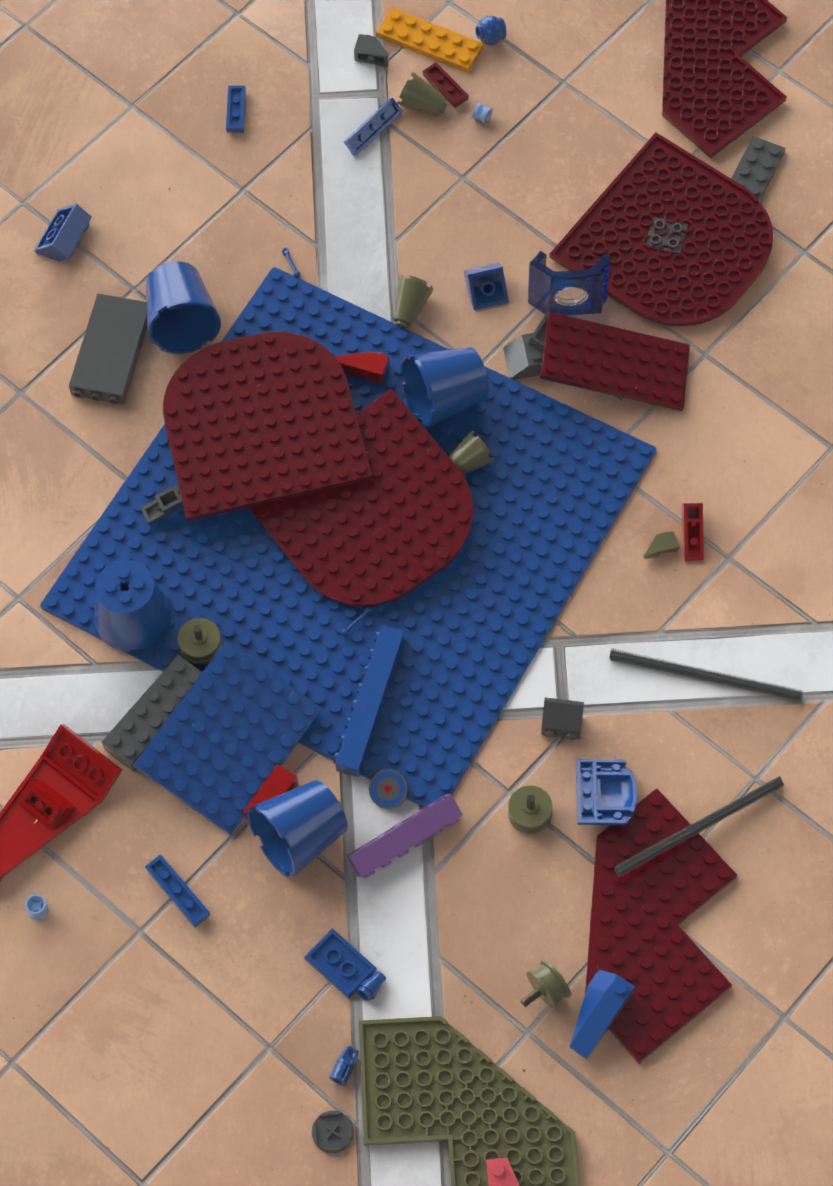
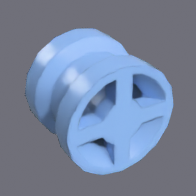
[472,103,493,124]

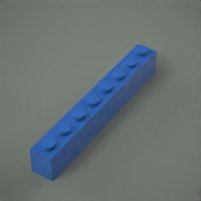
[333,625,405,777]

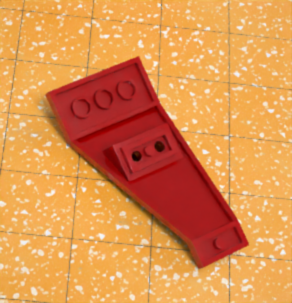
[0,724,122,882]

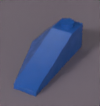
[569,970,635,1060]

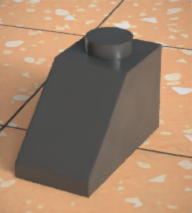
[354,34,389,67]

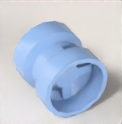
[25,894,48,920]

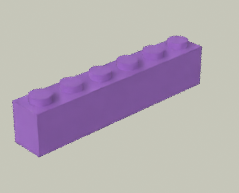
[346,794,463,878]

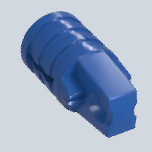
[329,1046,359,1086]

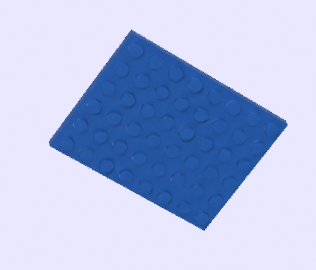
[133,640,322,836]

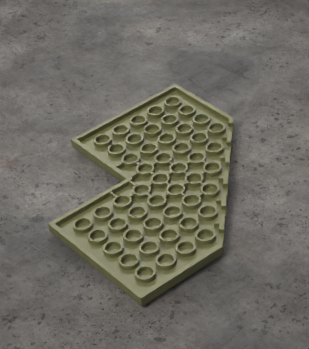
[359,1016,579,1186]

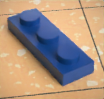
[226,86,246,133]

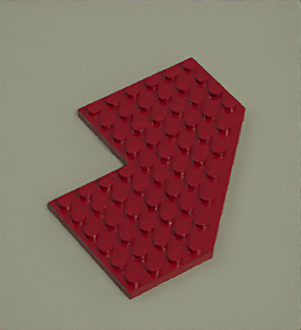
[662,0,787,158]
[585,788,737,1064]

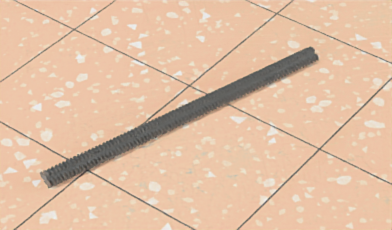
[609,648,803,701]
[615,776,784,877]

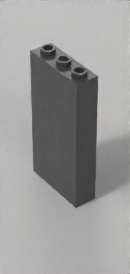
[69,293,147,404]

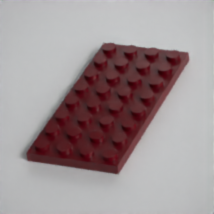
[540,312,690,411]

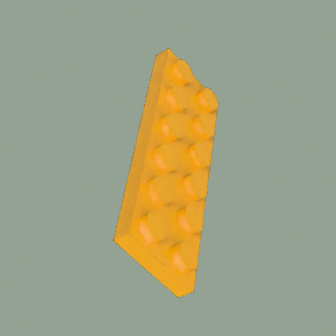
[376,7,484,73]

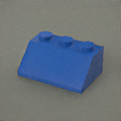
[34,203,92,261]

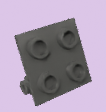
[646,217,688,254]

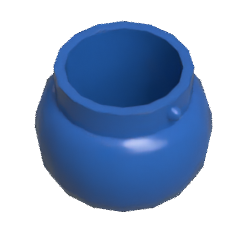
[475,16,507,45]

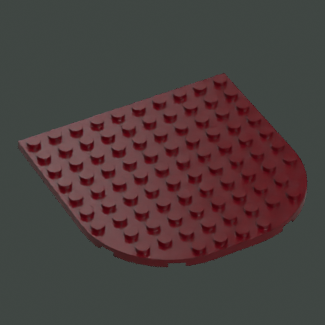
[549,132,773,326]
[163,332,373,522]
[249,389,474,607]

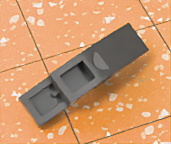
[140,485,184,526]

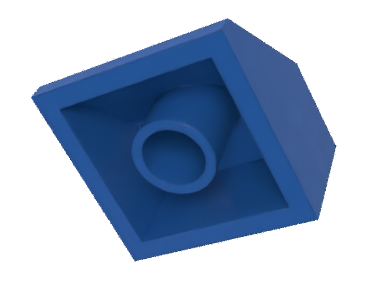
[464,263,509,310]

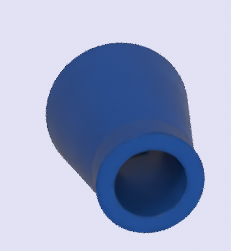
[357,971,386,1002]

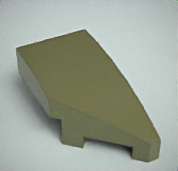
[643,531,680,559]

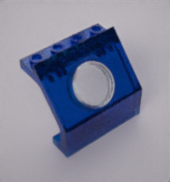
[528,251,611,316]

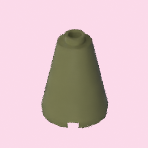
[397,73,448,115]
[394,275,433,328]
[449,430,495,475]

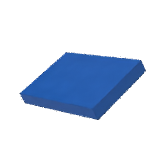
[304,928,377,999]

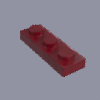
[423,62,469,108]

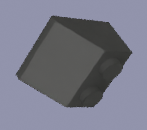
[503,333,543,380]
[541,697,584,740]

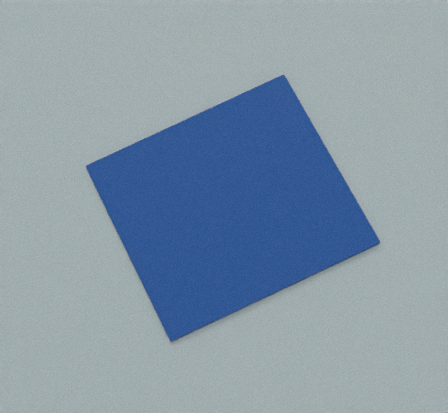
[40,267,656,808]

